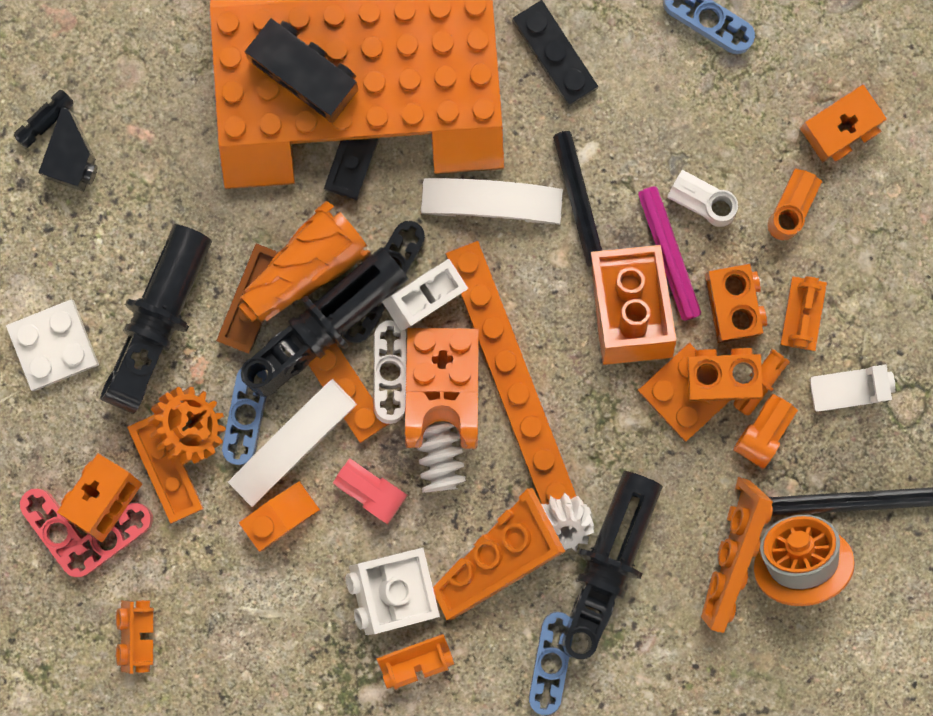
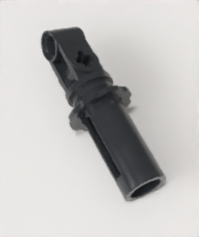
[100,224,212,414]
[241,247,409,397]
[561,471,663,660]

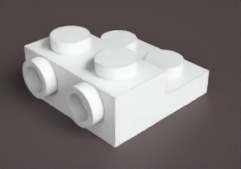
[346,548,440,635]

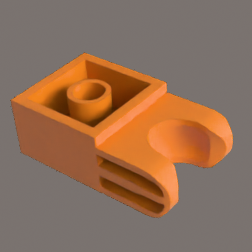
[405,328,479,449]

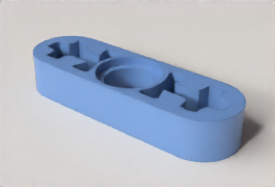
[663,0,755,54]
[222,369,268,465]
[529,612,573,715]

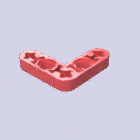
[20,489,153,577]

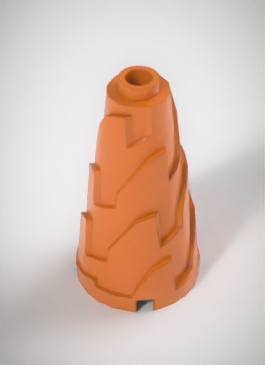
[238,201,371,323]

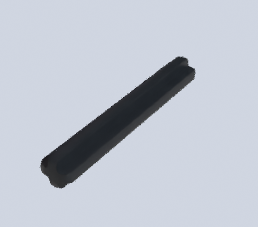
[553,131,602,267]

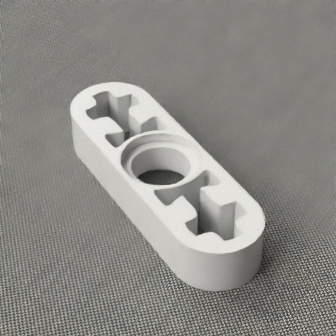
[373,320,406,424]

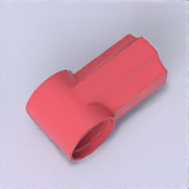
[333,458,408,524]

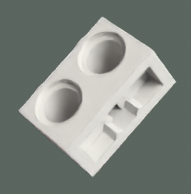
[382,259,468,331]

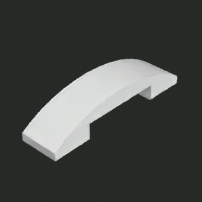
[421,178,563,225]

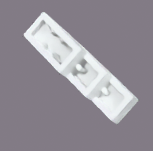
[228,379,357,507]

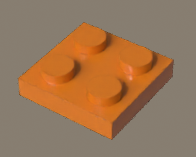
[637,342,731,442]

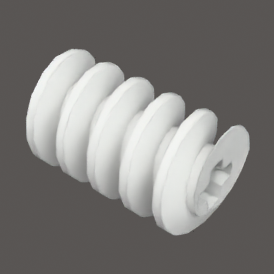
[418,421,466,493]

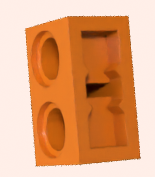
[705,264,767,343]
[688,348,763,401]

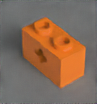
[800,84,887,163]
[57,453,142,543]

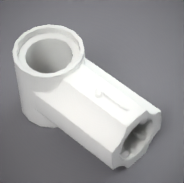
[667,170,738,227]

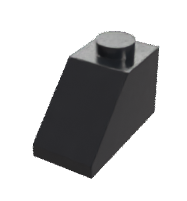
[38,107,98,192]

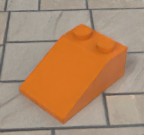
[591,245,677,365]

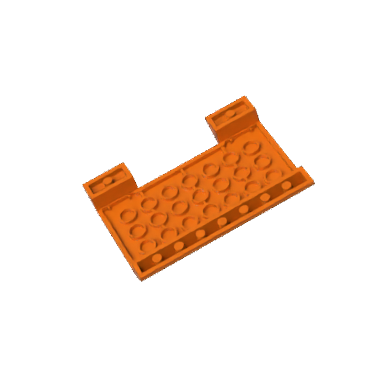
[210,0,504,189]

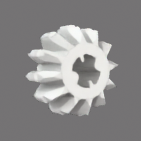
[541,493,594,555]

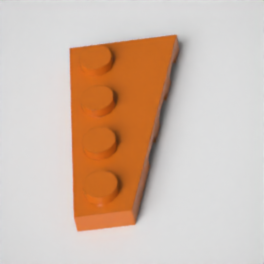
[701,477,773,633]
[433,488,566,620]

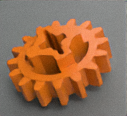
[148,386,226,465]

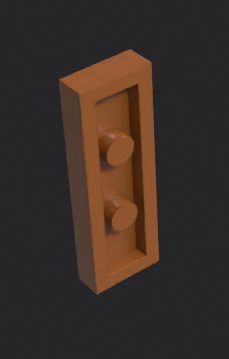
[216,243,278,355]

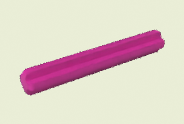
[638,186,701,321]

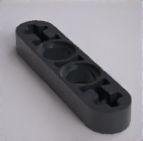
[343,221,425,344]

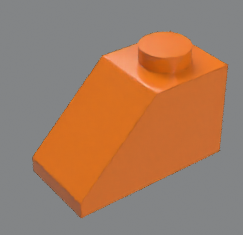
[239,481,320,552]

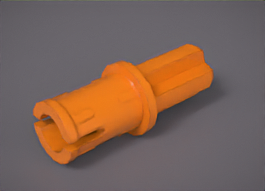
[733,349,790,416]

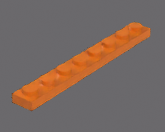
[445,241,576,504]

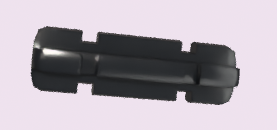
[14,90,74,148]

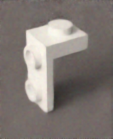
[809,364,895,412]

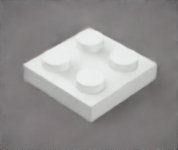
[6,299,99,391]

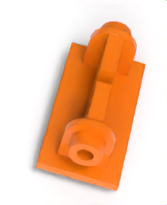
[780,276,827,351]
[116,600,154,674]
[376,634,455,690]

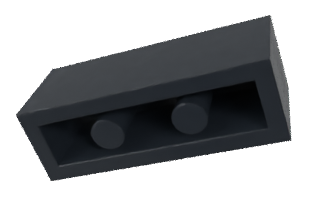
[244,18,358,124]

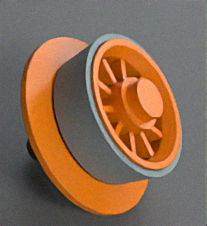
[754,515,855,606]

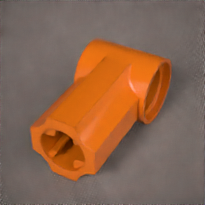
[767,168,822,241]
[733,394,798,469]

